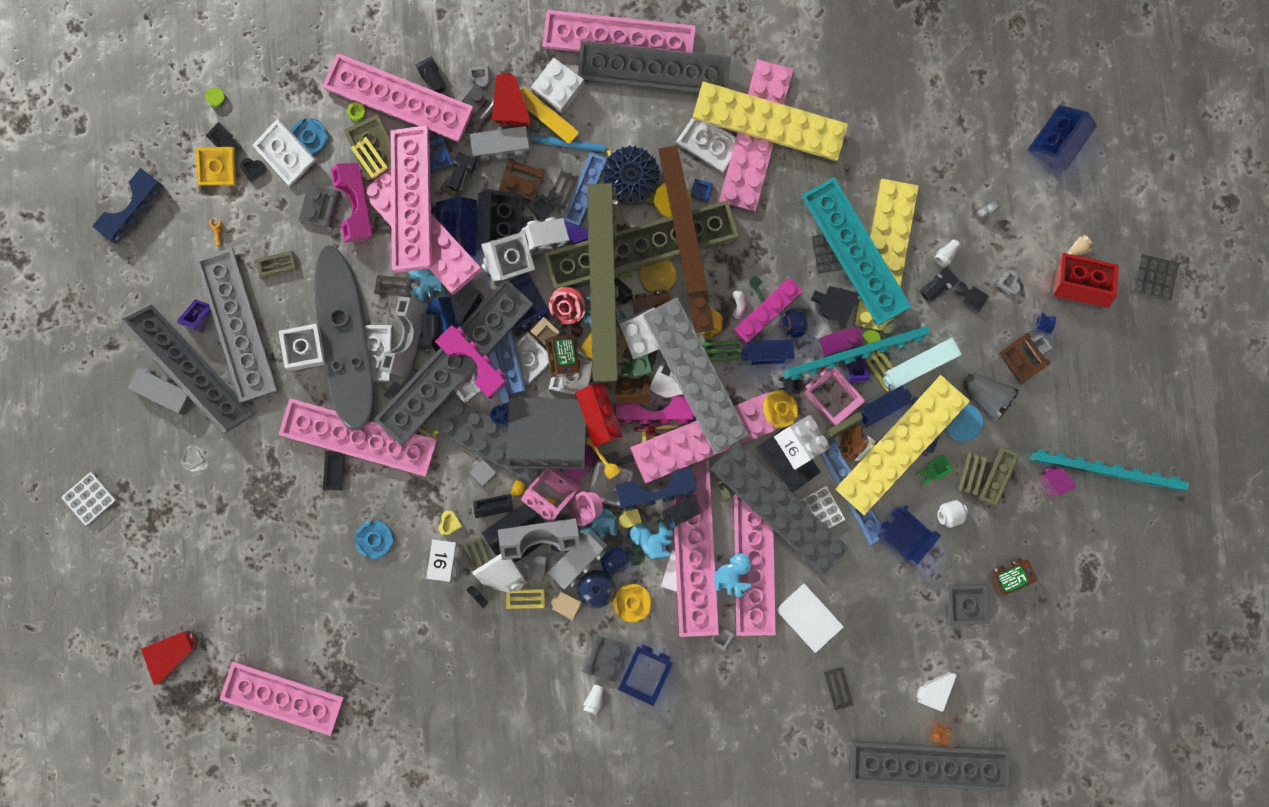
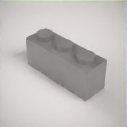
[470,126,530,162]
[127,367,191,415]
[548,529,608,589]

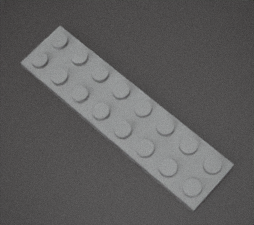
[195,247,278,403]
[642,297,749,453]

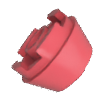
[549,287,587,324]

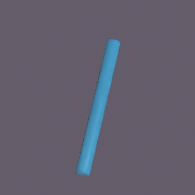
[531,134,606,152]

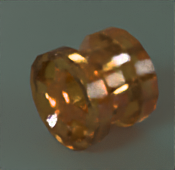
[929,722,952,746]

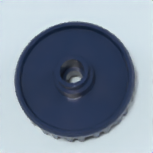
[603,145,660,203]

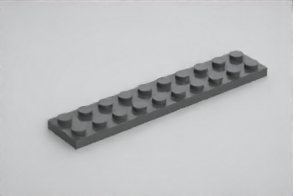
[374,279,534,446]

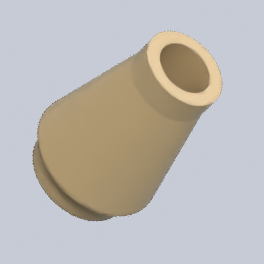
[1067,235,1094,257]

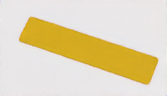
[520,87,579,143]

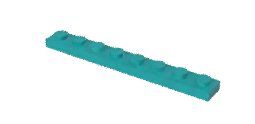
[783,326,931,381]
[1030,450,1189,491]

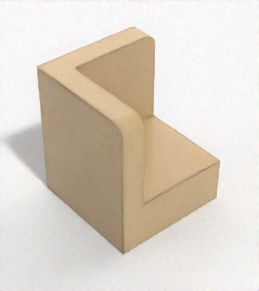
[531,317,562,347]

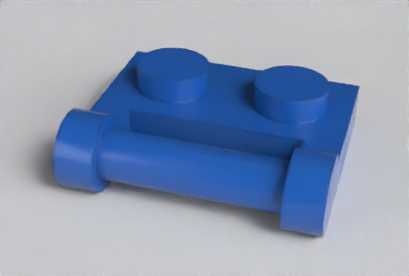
[430,135,453,174]

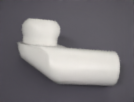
[732,291,748,320]

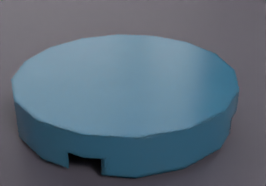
[291,118,328,156]
[945,404,983,442]
[355,520,394,559]

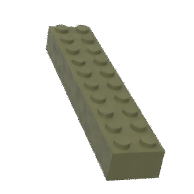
[587,183,621,381]
[544,200,739,291]

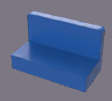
[426,296,460,335]

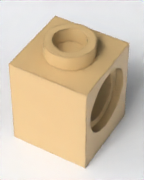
[551,591,582,620]

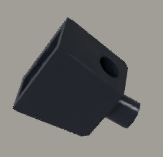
[811,286,859,329]
[662,496,703,530]

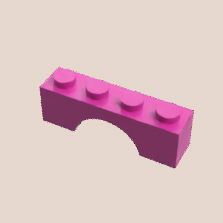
[331,163,373,242]
[733,277,803,346]
[435,326,507,399]
[616,396,693,425]

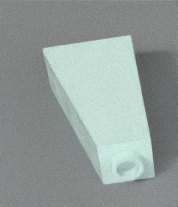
[883,338,961,391]

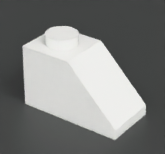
[917,672,956,712]

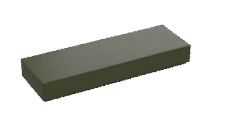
[978,447,1020,507]

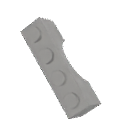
[380,297,428,378]
[498,518,580,560]

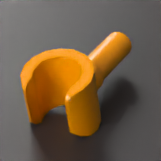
[209,218,223,246]

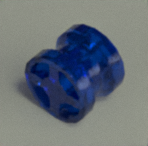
[1035,312,1056,334]
[490,405,509,424]

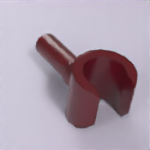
[571,317,584,337]
[634,424,661,436]

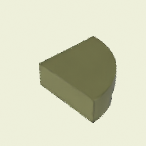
[717,481,731,500]

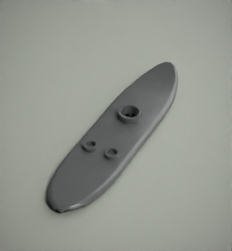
[314,245,374,430]

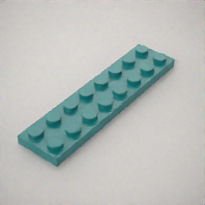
[801,177,911,327]

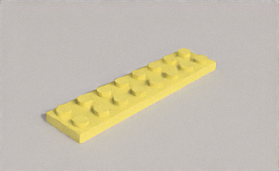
[692,82,848,161]
[854,179,919,333]
[835,375,970,515]

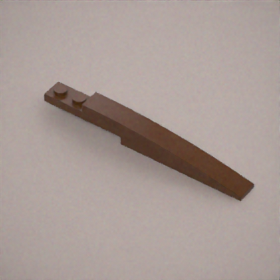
[658,145,715,334]

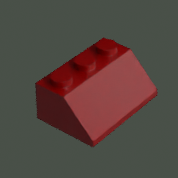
[1053,253,1119,308]
[575,382,623,447]

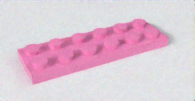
[220,662,345,736]

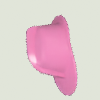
[569,491,605,526]

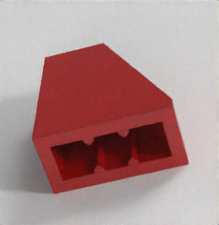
[492,73,531,127]
[141,631,197,685]

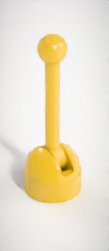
[586,438,621,480]
[510,480,556,505]

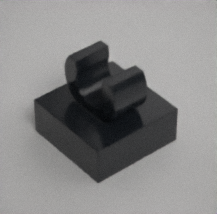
[779,377,800,395]

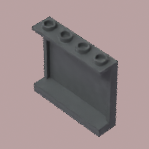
[506,397,586,469]

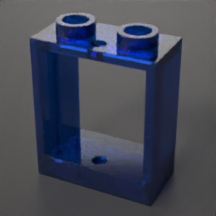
[741,339,795,366]
[857,385,912,428]
[618,644,673,706]

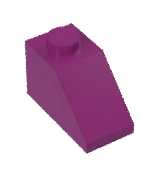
[819,326,864,357]
[563,444,599,484]
[1040,466,1077,497]

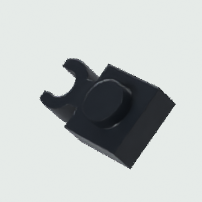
[206,122,241,149]
[527,188,562,221]
[953,281,989,313]

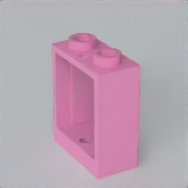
[804,368,865,427]
[521,469,581,522]

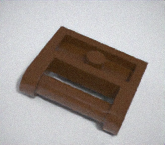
[499,158,545,201]
[999,333,1051,383]
[616,375,651,404]

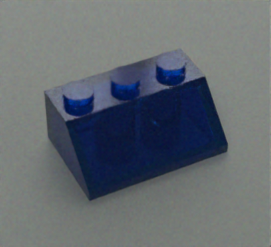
[1028,105,1097,171]
[435,196,478,257]

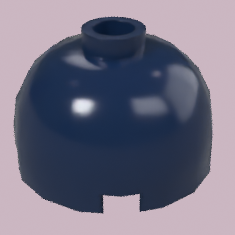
[577,570,616,608]

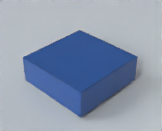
[691,179,713,203]

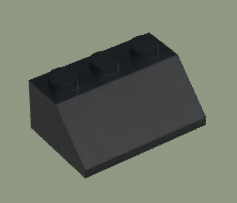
[476,189,522,250]
[756,427,821,493]
[481,503,546,563]

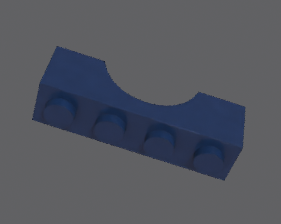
[92,168,163,244]
[616,467,697,511]

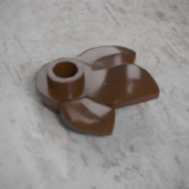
[841,424,869,461]

